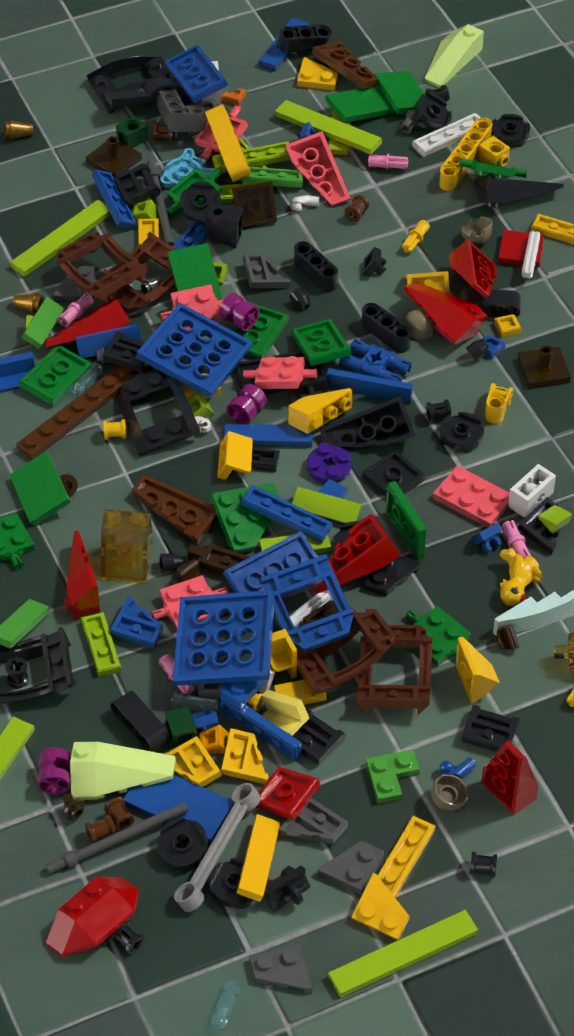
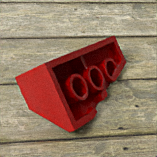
[404,282,488,345]
[43,299,130,347]
[310,513,401,595]

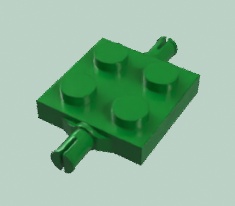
[459,158,527,179]
[166,167,223,217]
[0,513,34,570]
[405,606,471,666]

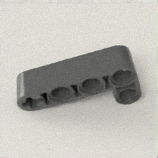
[156,88,205,132]

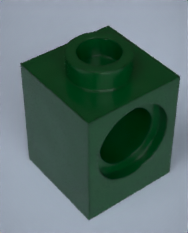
[116,116,148,148]
[165,706,197,749]

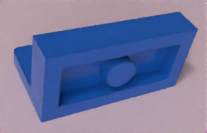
[0,351,35,393]

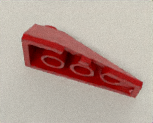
[449,239,497,298]
[64,530,100,620]
[481,740,538,815]

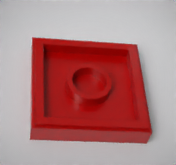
[498,230,544,268]
[255,767,321,820]

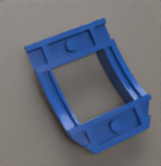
[261,554,353,651]

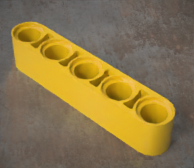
[205,104,252,182]
[439,118,492,191]

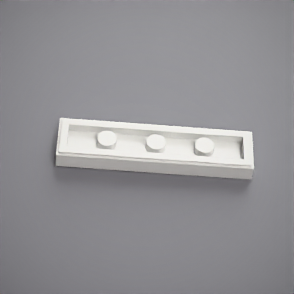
[412,113,481,157]

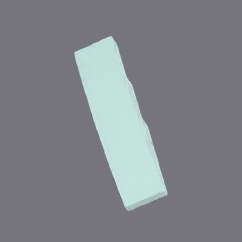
[493,590,574,635]

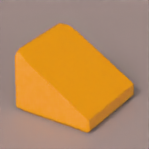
[199,725,229,754]

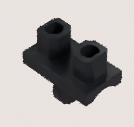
[289,376,328,404]
[264,865,310,912]

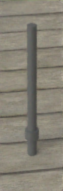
[147,159,174,246]
[46,802,188,874]

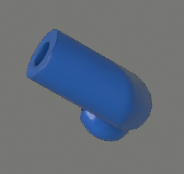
[439,757,477,779]

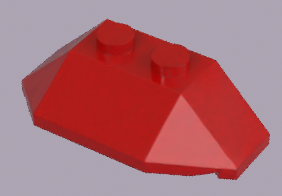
[46,876,139,958]

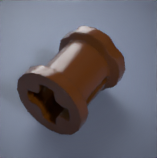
[153,122,176,142]
[345,195,369,222]
[104,797,135,831]
[84,815,116,844]

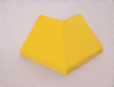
[455,637,500,704]

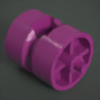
[219,293,259,331]
[227,384,267,424]
[38,748,71,794]

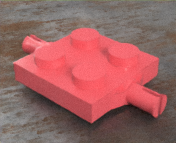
[194,105,248,161]
[160,284,224,329]
[243,356,317,389]
[151,575,228,631]

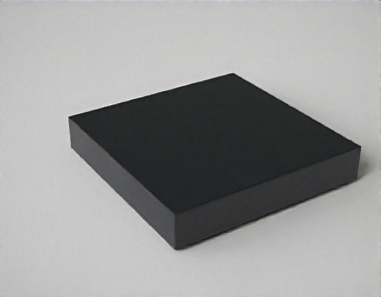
[362,450,426,497]

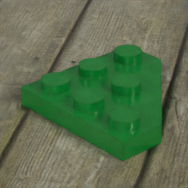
[210,483,280,553]

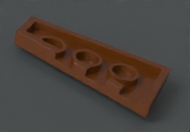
[312,41,378,89]
[132,474,218,545]

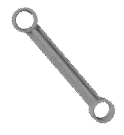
[174,783,261,912]

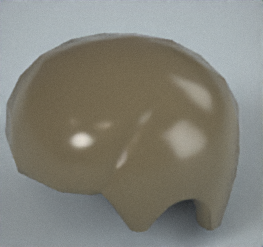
[461,217,493,244]
[404,309,436,339]
[431,774,468,812]

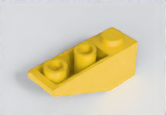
[288,388,352,434]

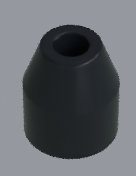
[289,288,311,311]
[466,338,489,361]
[159,553,183,572]

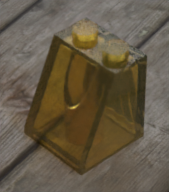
[101,509,153,584]

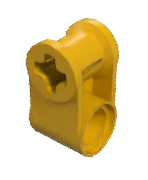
[485,383,514,424]

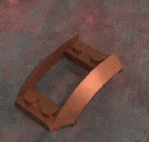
[57,232,148,303]
[102,232,177,312]
[296,609,396,696]
[356,625,432,715]

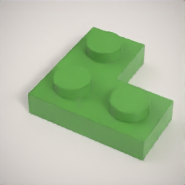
[366,749,420,804]

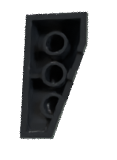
[474,178,564,208]
[319,396,416,448]

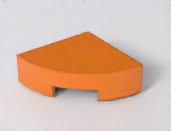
[221,89,246,106]

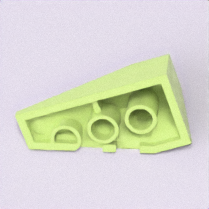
[424,24,484,88]
[70,742,176,800]

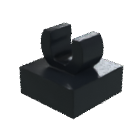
[363,247,387,277]

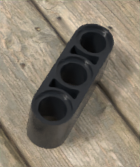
[276,24,332,52]
[294,241,338,292]
[460,288,521,318]
[361,303,412,353]
[110,690,171,752]

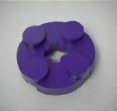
[307,443,351,484]

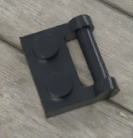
[114,164,161,207]
[103,331,148,373]
[461,704,520,752]
[293,708,346,765]

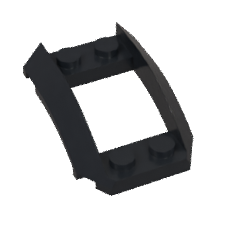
[86,56,176,114]
[118,370,201,456]
[0,627,77,703]

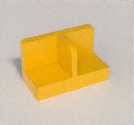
[270,629,297,679]

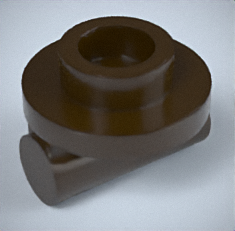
[60,474,78,496]
[176,559,199,582]
[496,625,520,650]
[63,793,85,820]

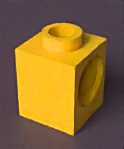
[478,136,510,167]

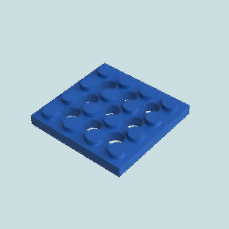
[136,303,253,398]
[173,590,275,686]

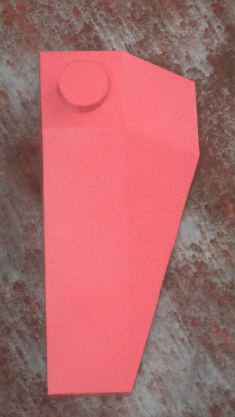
[285,131,351,207]

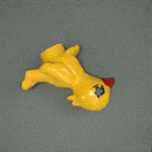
[500,548,542,606]

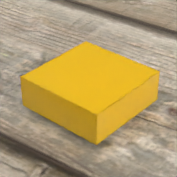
[494,314,521,338]

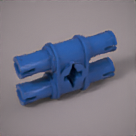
[339,338,413,382]

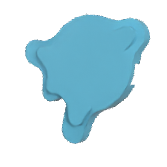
[160,148,215,188]

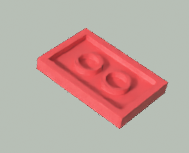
[433,465,509,528]

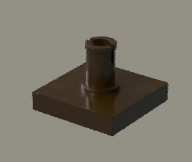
[86,136,142,177]
[231,180,277,227]
[518,345,571,389]

